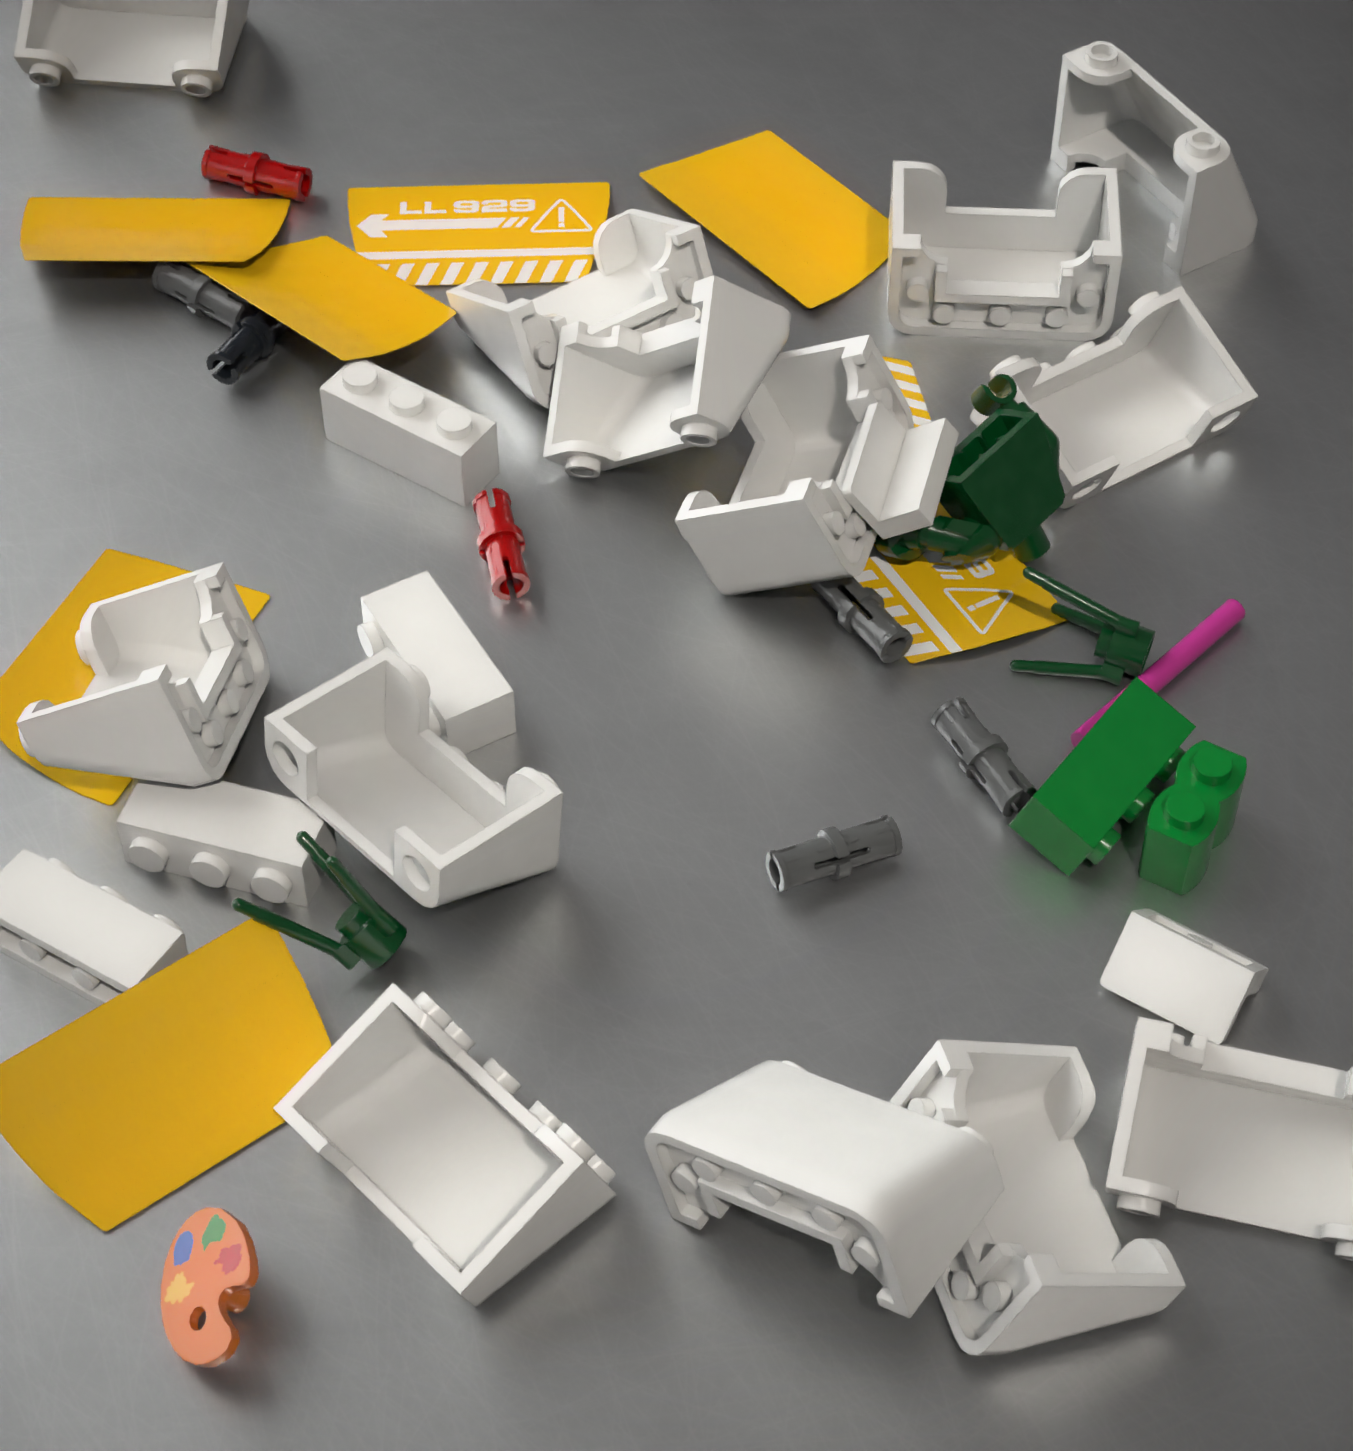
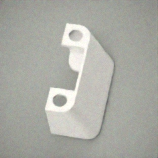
[969,285,1259,509]
[264,647,563,908]
[273,982,617,1307]

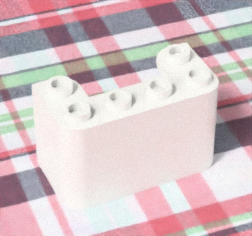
[888,161,1123,341]
[675,334,914,596]

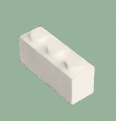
[319,358,500,507]
[357,570,516,755]
[116,779,337,908]
[0,848,188,1006]

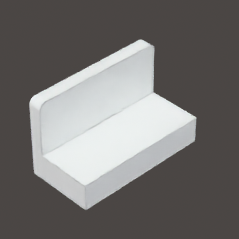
[841,402,959,540]
[1100,908,1269,1044]

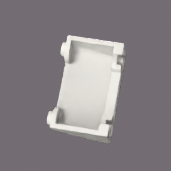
[14,0,249,97]
[1050,41,1258,276]
[446,208,713,408]
[543,275,791,479]
[16,562,270,786]
[1104,1016,1353,1261]
[889,1039,1186,1355]
[644,1060,1005,1318]

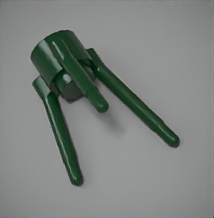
[1010,567,1155,686]
[232,831,407,970]

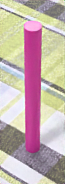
[1070,599,1245,747]

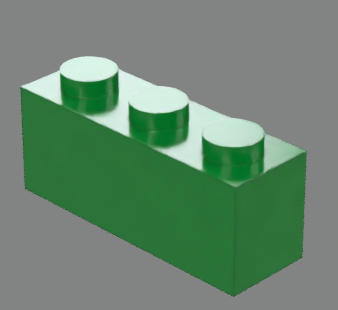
[1008,677,1196,877]

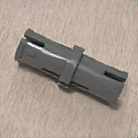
[152,261,258,328]
[810,577,913,663]
[931,697,1037,817]
[765,815,902,893]

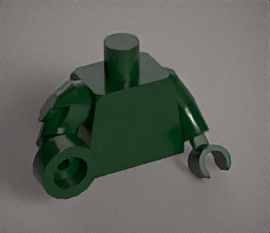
[874,374,1065,565]

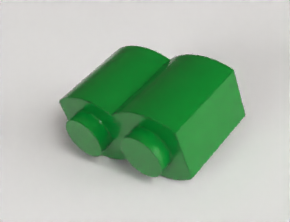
[1138,740,1247,896]

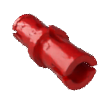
[201,145,313,202]
[473,488,531,600]

